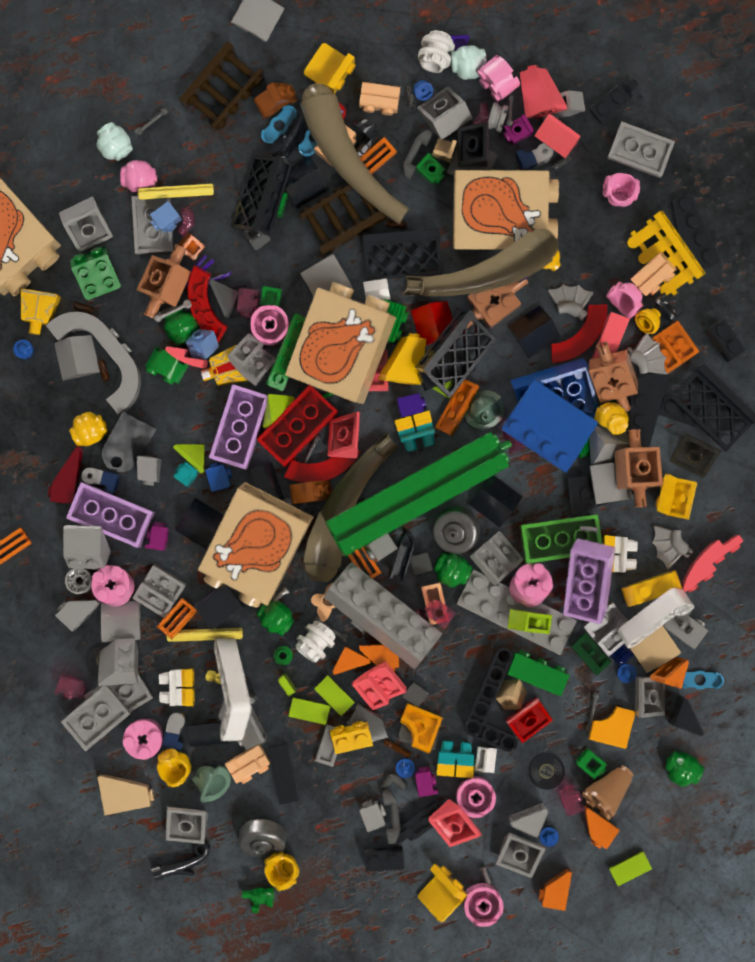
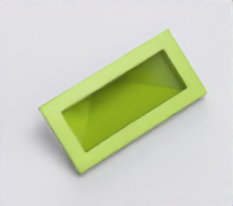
[263,394,295,429]
[173,444,205,474]

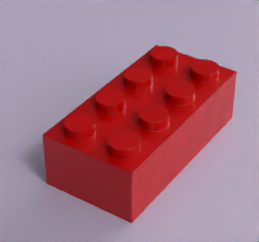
[257,385,338,467]

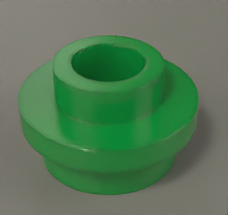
[274,646,293,665]

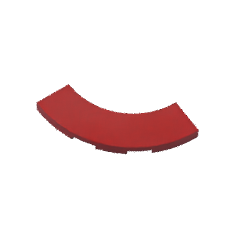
[188,265,228,344]
[551,304,608,364]
[284,450,361,483]

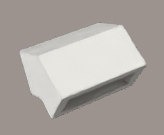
[363,278,390,300]
[475,746,497,773]

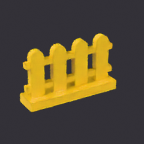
[627,211,706,296]

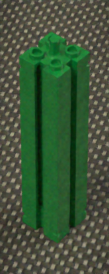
[325,432,512,556]

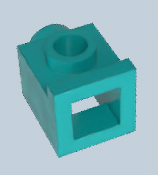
[173,461,200,487]

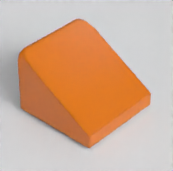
[178,233,205,261]

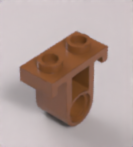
[253,82,298,118]
[290,481,333,504]

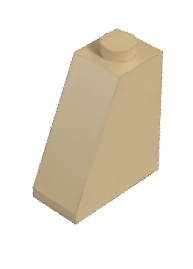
[97,774,155,815]

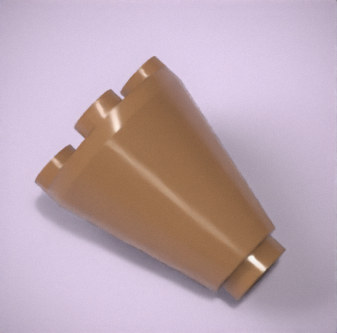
[582,765,634,821]

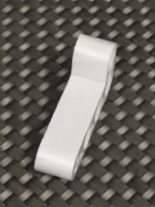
[617,588,694,648]

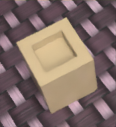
[432,138,457,163]
[496,679,527,710]

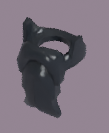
[352,119,379,158]
[635,292,683,337]

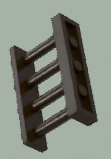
[179,41,264,132]
[299,184,388,257]

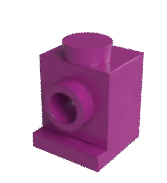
[503,114,534,146]
[145,522,169,551]
[415,766,438,797]

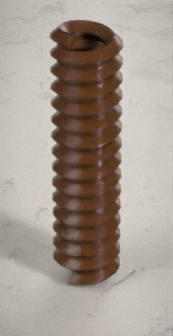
[383,739,412,758]

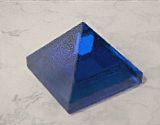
[610,644,634,667]

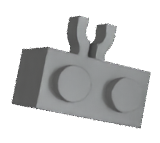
[663,612,708,649]

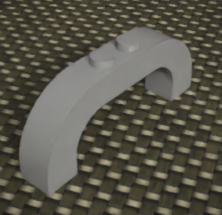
[46,312,141,415]

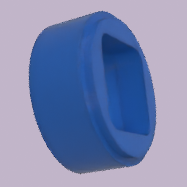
[413,80,433,101]
[13,340,34,359]
[617,663,637,683]
[396,758,415,778]
[539,826,559,847]

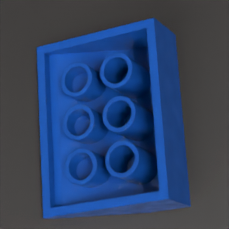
[510,358,598,419]
[501,379,598,473]

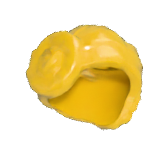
[594,402,629,435]
[69,412,108,447]
[157,749,191,787]
[264,851,299,891]

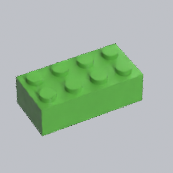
[519,514,602,564]

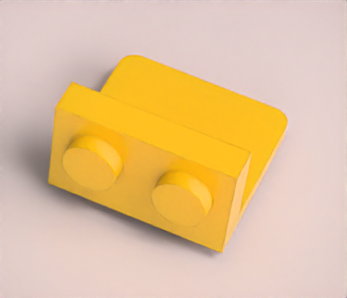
[304,43,356,94]
[656,474,697,520]
[418,864,468,922]

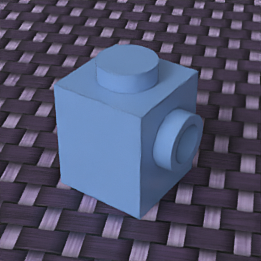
[150,201,182,233]
[186,329,219,359]

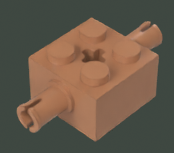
[137,244,191,319]
[467,278,528,330]
[589,341,638,412]
[614,429,663,508]

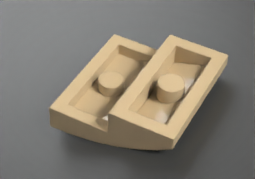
[630,625,681,673]

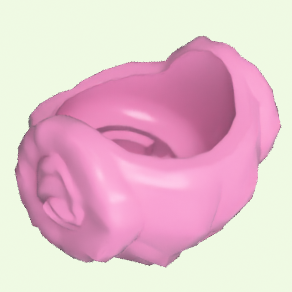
[120,160,157,192]
[602,173,640,207]
[606,281,644,319]

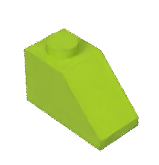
[507,609,552,634]

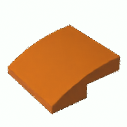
[651,321,700,374]

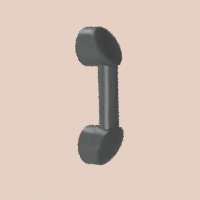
[404,130,433,180]
[382,790,401,844]

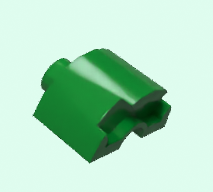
[145,346,189,385]

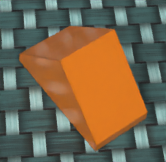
[333,646,371,675]
[650,657,689,689]

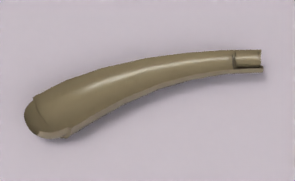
[300,83,410,224]
[403,229,558,296]
[303,433,398,582]

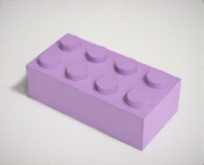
[209,384,268,470]
[66,482,155,548]
[563,538,615,625]

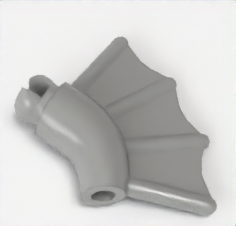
[548,284,593,320]
[627,333,667,375]
[652,525,693,570]

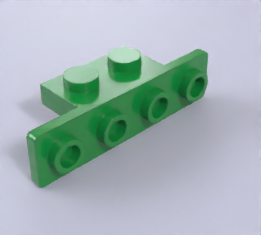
[266,313,306,391]

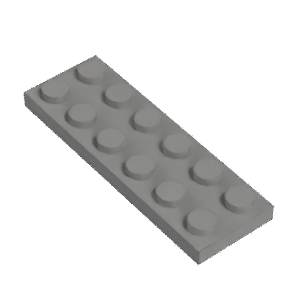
[456,570,577,655]

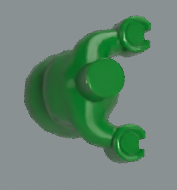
[242,887,275,913]

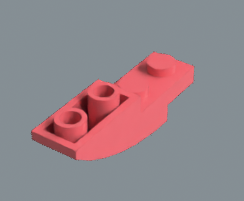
[681,535,743,593]

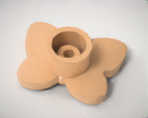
[311,583,335,622]

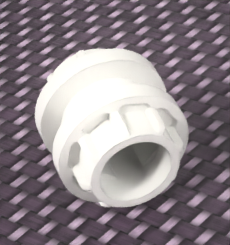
[418,30,455,73]
[295,621,335,662]

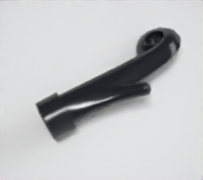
[151,841,210,881]

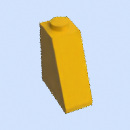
[378,333,426,385]

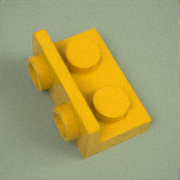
[330,721,373,754]

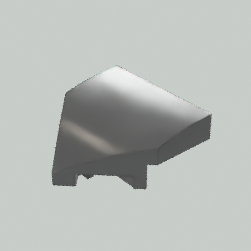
[346,703,388,742]

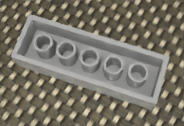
[324,562,442,669]

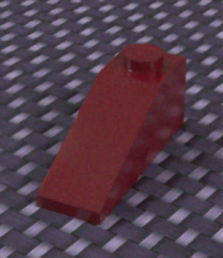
[48,447,83,504]

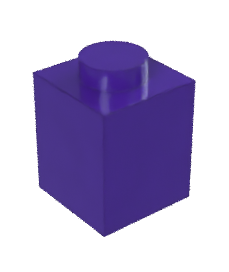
[397,393,426,418]

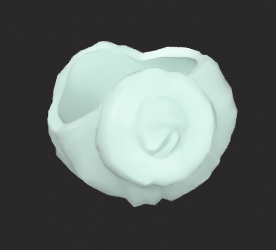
[450,46,487,80]
[96,122,133,161]

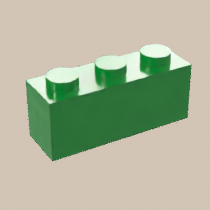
[506,650,570,696]

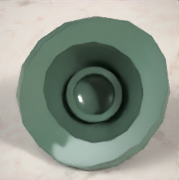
[464,390,504,430]
[192,766,231,803]

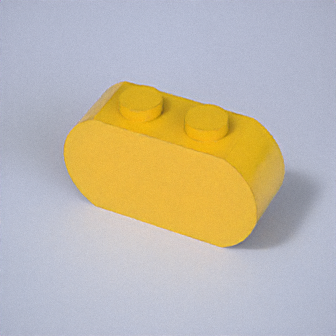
[621,570,682,607]

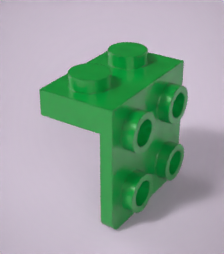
[70,246,121,300]

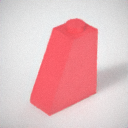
[520,65,567,119]
[592,312,629,359]

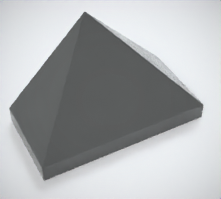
[209,280,239,319]

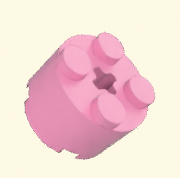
[477,55,520,102]
[250,305,290,346]
[509,563,553,607]
[91,565,135,607]
[123,718,164,759]
[456,776,496,818]
[463,883,503,927]

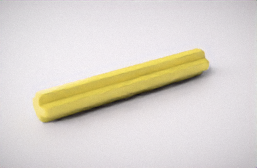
[138,184,214,200]
[166,628,243,642]

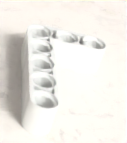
[214,638,251,741]

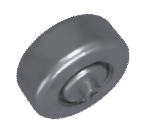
[432,506,480,554]
[239,819,286,858]

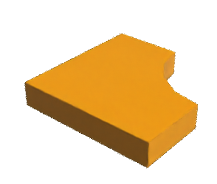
[400,703,443,753]
[588,706,636,749]

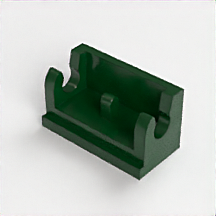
[570,632,611,676]

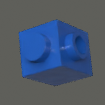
[205,462,233,492]

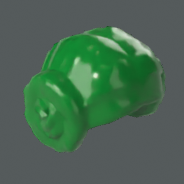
[164,309,198,346]
[434,552,473,588]
[256,600,294,636]
[665,751,704,787]

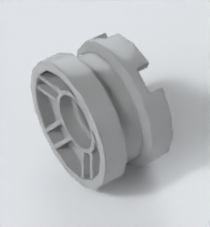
[488,102,509,132]
[65,568,93,594]

